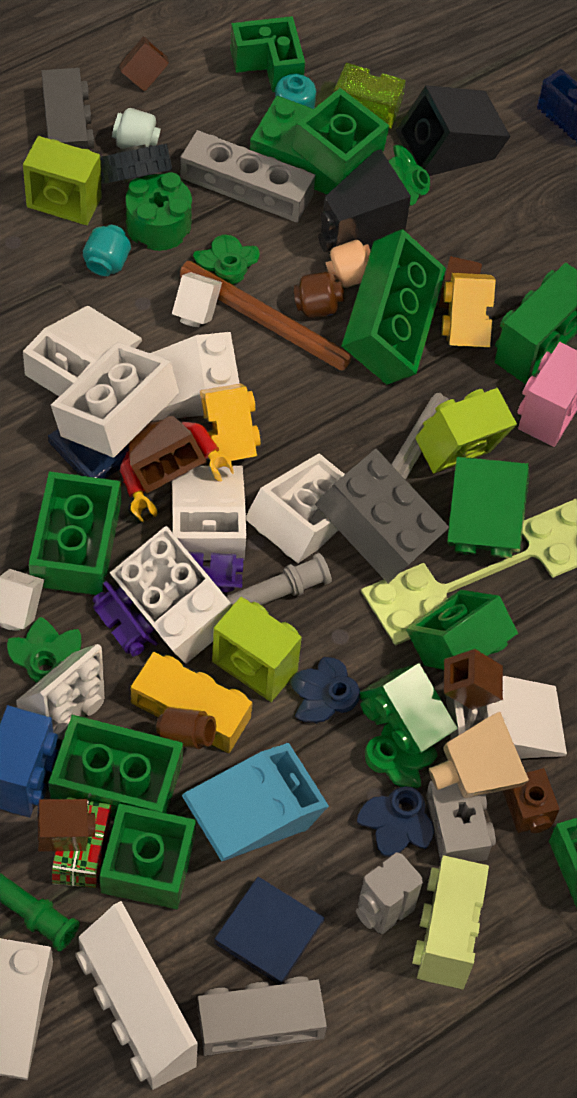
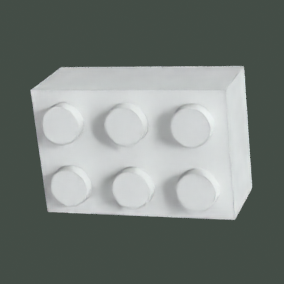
[51,342,179,458]

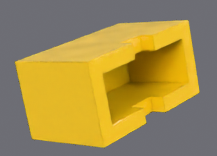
[441,273,496,347]
[200,383,261,461]

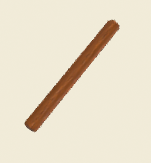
[180,261,352,371]

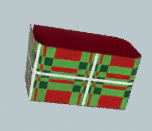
[52,797,111,888]

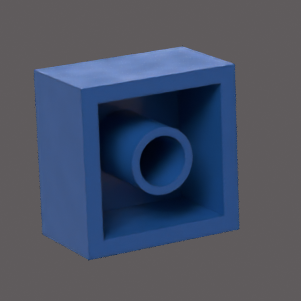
[0,705,59,817]

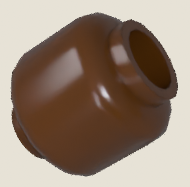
[294,272,344,318]

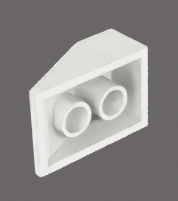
[150,332,239,421]
[246,454,345,563]
[0,938,53,1080]

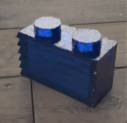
[537,69,577,144]

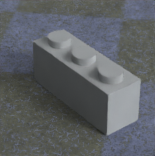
[197,977,327,1056]

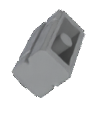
[356,852,423,934]

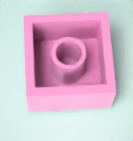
[517,342,577,447]

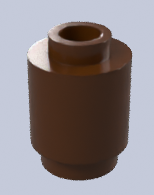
[156,707,217,749]

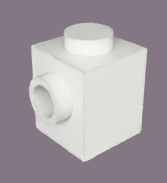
[172,272,222,327]
[0,569,44,631]

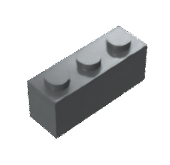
[41,68,94,149]

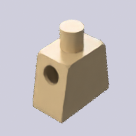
[429,712,529,798]

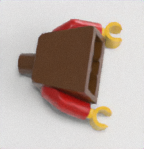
[120,416,234,522]

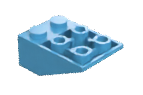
[182,743,329,861]

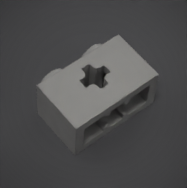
[426,781,496,862]

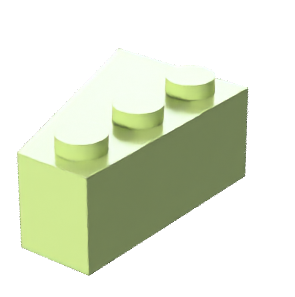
[412,855,489,990]

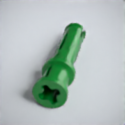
[0,873,80,952]

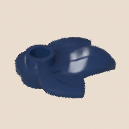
[289,657,360,723]
[357,787,434,857]

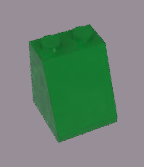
[447,457,530,558]

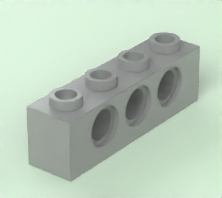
[180,130,315,223]

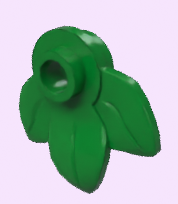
[388,145,430,206]
[193,234,260,284]
[7,617,82,683]
[365,723,438,789]

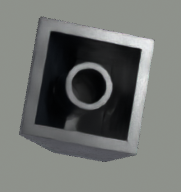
[396,85,510,176]
[318,149,411,254]

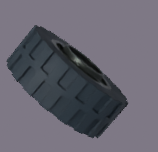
[100,143,172,184]

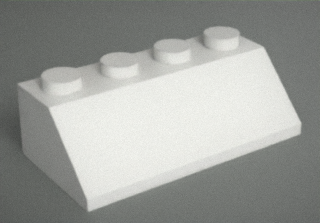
[75,901,198,1090]

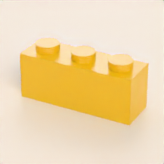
[131,652,252,753]

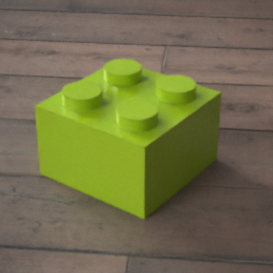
[23,136,102,226]
[415,388,517,474]
[212,596,302,702]

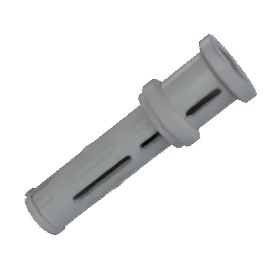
[226,553,332,605]

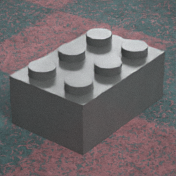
[315,449,449,584]

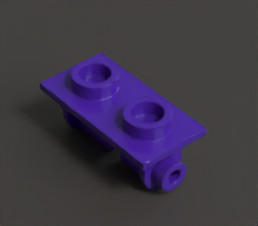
[189,552,244,592]
[92,581,159,656]

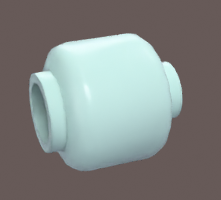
[112,108,161,149]

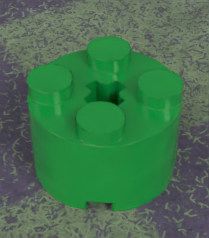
[126,172,192,251]

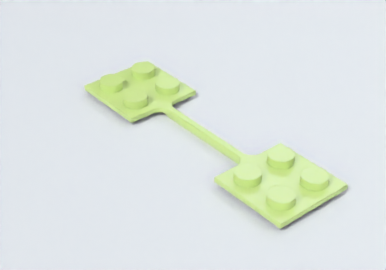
[361,499,577,646]

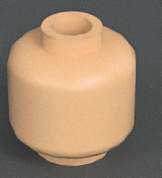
[325,240,371,288]

